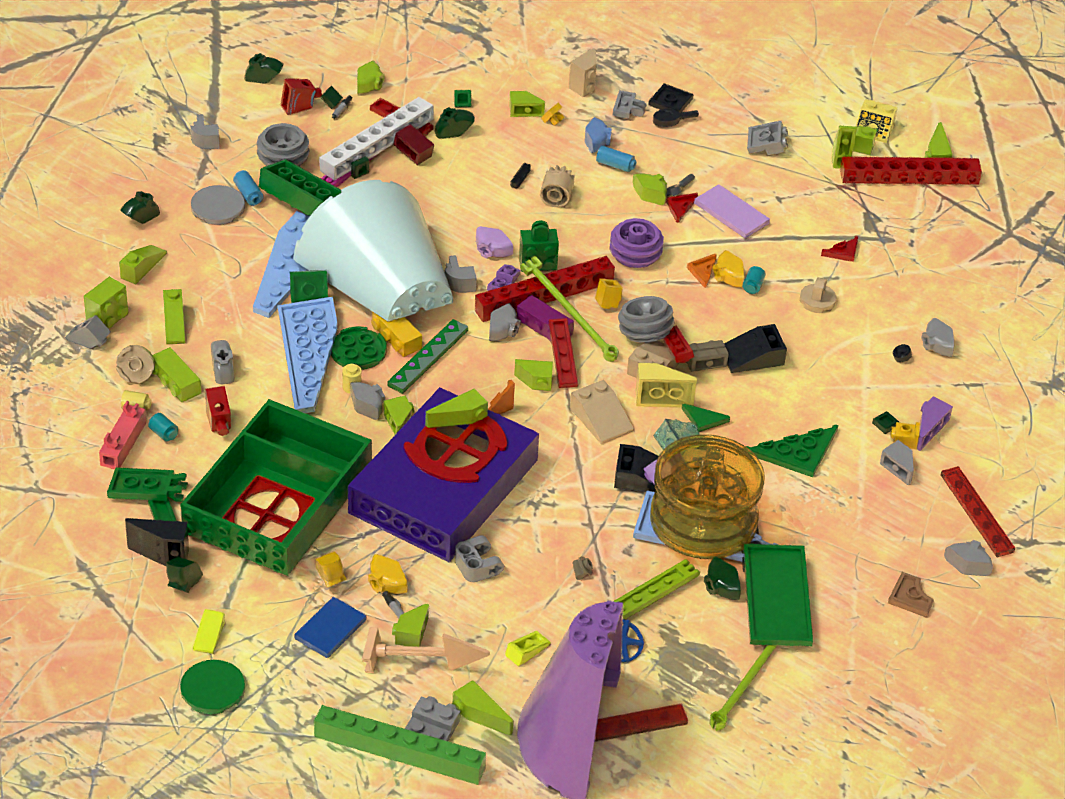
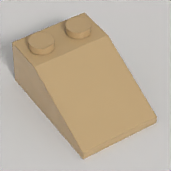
[627,340,679,378]
[570,379,634,444]

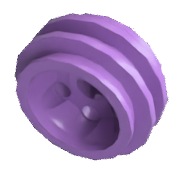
[609,218,664,268]

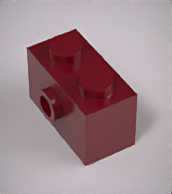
[393,124,434,165]

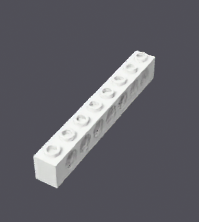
[319,97,434,181]

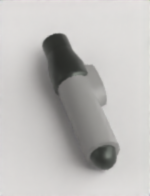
[332,95,353,119]
[382,591,404,619]

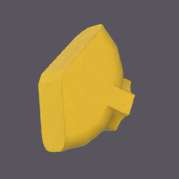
[713,250,744,288]
[315,551,347,588]
[368,554,407,594]

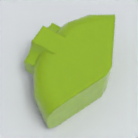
[357,61,385,94]
[633,173,667,205]

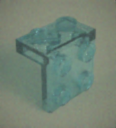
[653,419,709,457]

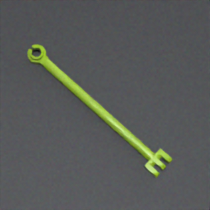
[520,256,619,362]
[709,645,777,731]

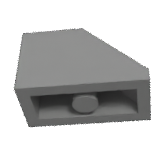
[65,315,111,349]
[880,440,914,485]

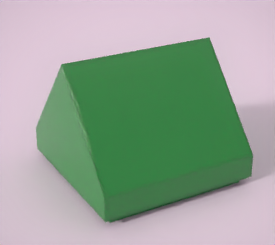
[454,90,471,107]

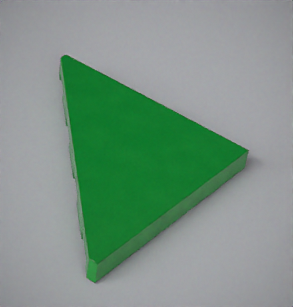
[743,424,839,478]

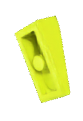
[193,609,225,654]
[505,630,551,666]

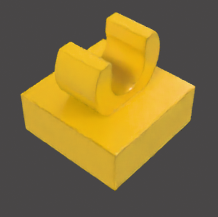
[541,102,564,126]

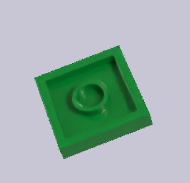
[289,270,328,303]

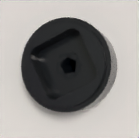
[893,344,912,362]

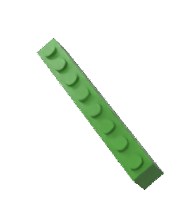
[314,705,486,785]

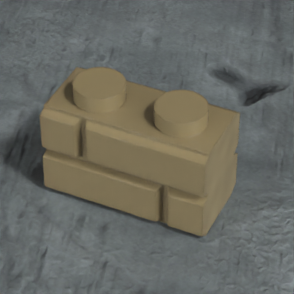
[686,340,728,372]

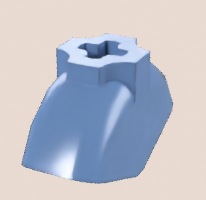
[585,117,611,153]

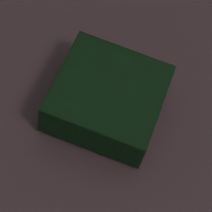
[320,85,343,109]
[351,156,369,179]
[872,411,899,434]

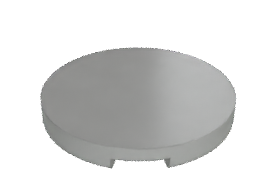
[191,185,245,225]

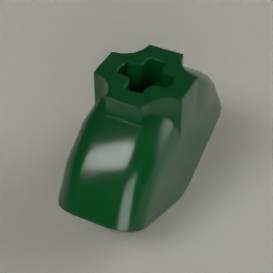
[244,53,283,84]
[434,107,475,139]
[120,191,160,224]
[166,557,203,593]
[704,557,741,600]

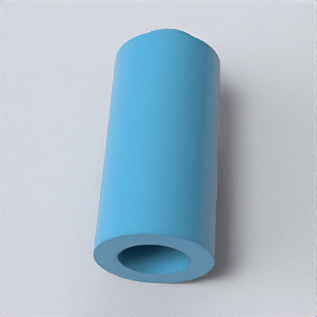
[596,145,637,172]
[233,170,263,206]

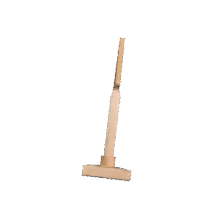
[362,627,490,673]

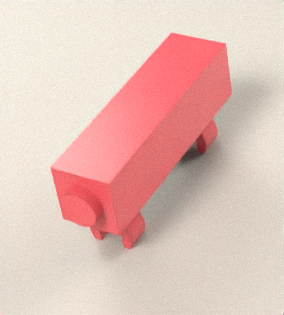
[99,401,147,469]

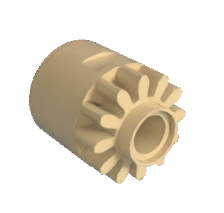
[540,165,575,208]

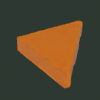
[687,253,717,288]
[488,379,515,414]

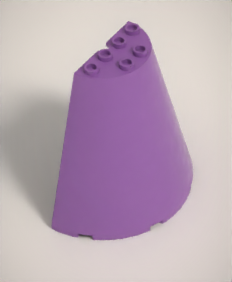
[517,601,623,799]

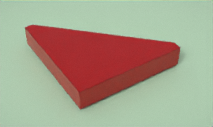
[666,193,698,223]
[821,236,858,262]

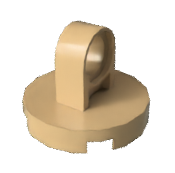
[799,277,836,313]
[116,345,155,383]

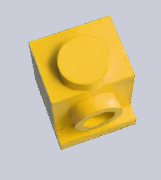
[890,422,920,449]

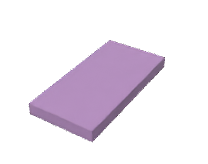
[694,184,770,238]

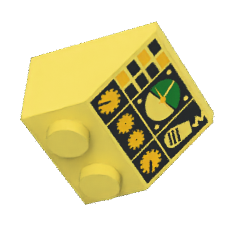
[856,99,898,143]

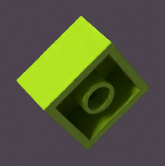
[83,276,128,329]

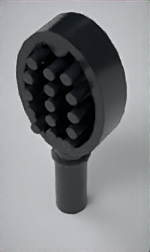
[653,109,699,127]

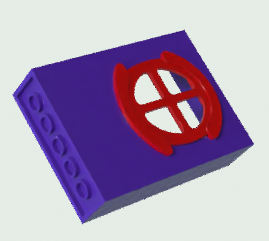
[348,387,539,563]

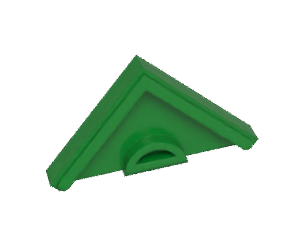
[682,404,730,432]

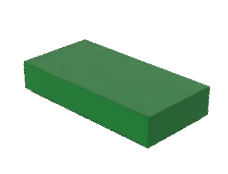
[148,499,176,521]

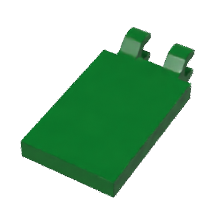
[107,467,188,502]

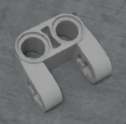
[455,535,504,583]

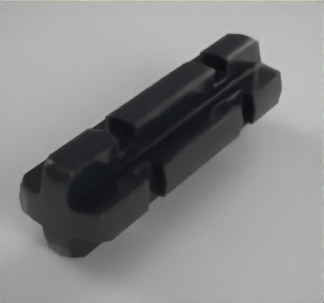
[510,162,531,189]

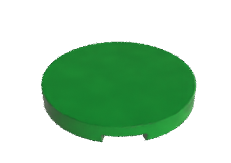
[331,326,387,370]
[180,659,245,714]

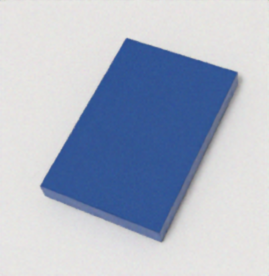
[294,596,366,659]

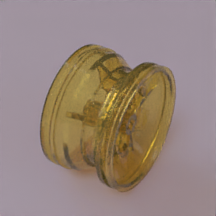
[650,434,765,559]

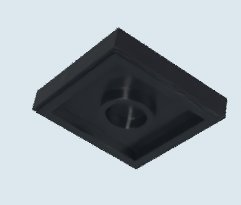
[648,83,694,112]

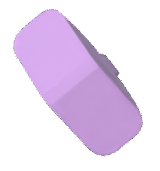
[476,226,513,259]

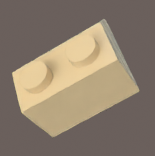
[569,48,597,97]

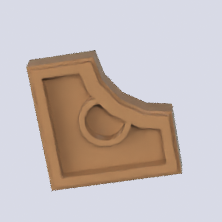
[888,572,934,617]

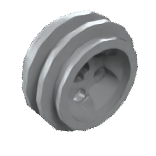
[256,123,309,166]
[618,296,675,343]

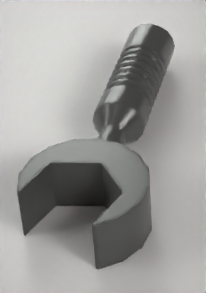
[666,173,695,196]

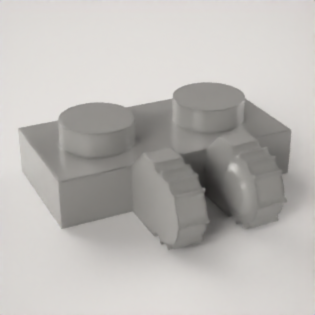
[612,90,647,119]

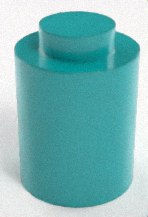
[742,266,766,294]
[148,413,178,442]

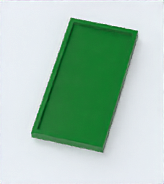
[743,544,813,646]

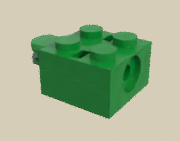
[519,220,559,272]

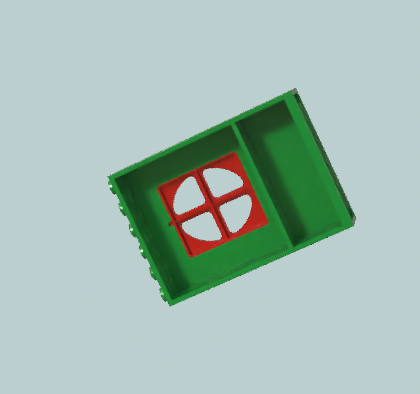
[180,399,372,576]

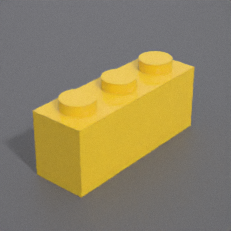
[371,312,422,357]

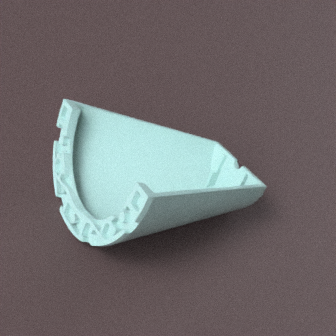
[293,180,453,321]

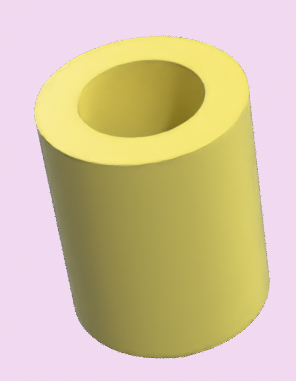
[342,364,362,394]
[121,390,152,410]

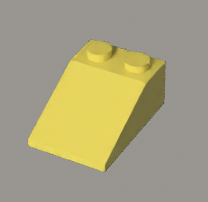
[635,363,697,407]

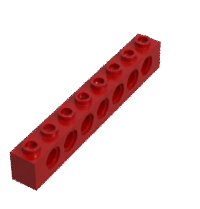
[840,157,982,185]
[475,256,615,322]

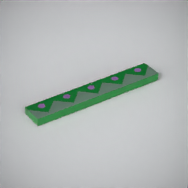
[387,319,468,394]

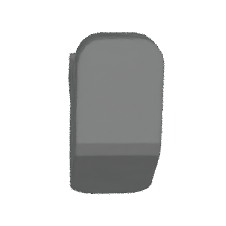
[489,304,521,341]
[921,318,954,357]
[210,340,234,385]
[350,382,385,420]
[944,540,993,576]

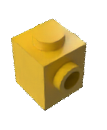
[595,279,623,309]

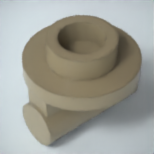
[572,556,593,580]

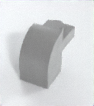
[190,114,220,149]
[444,255,477,293]

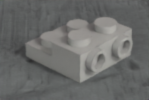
[747,120,788,155]
[405,696,460,741]

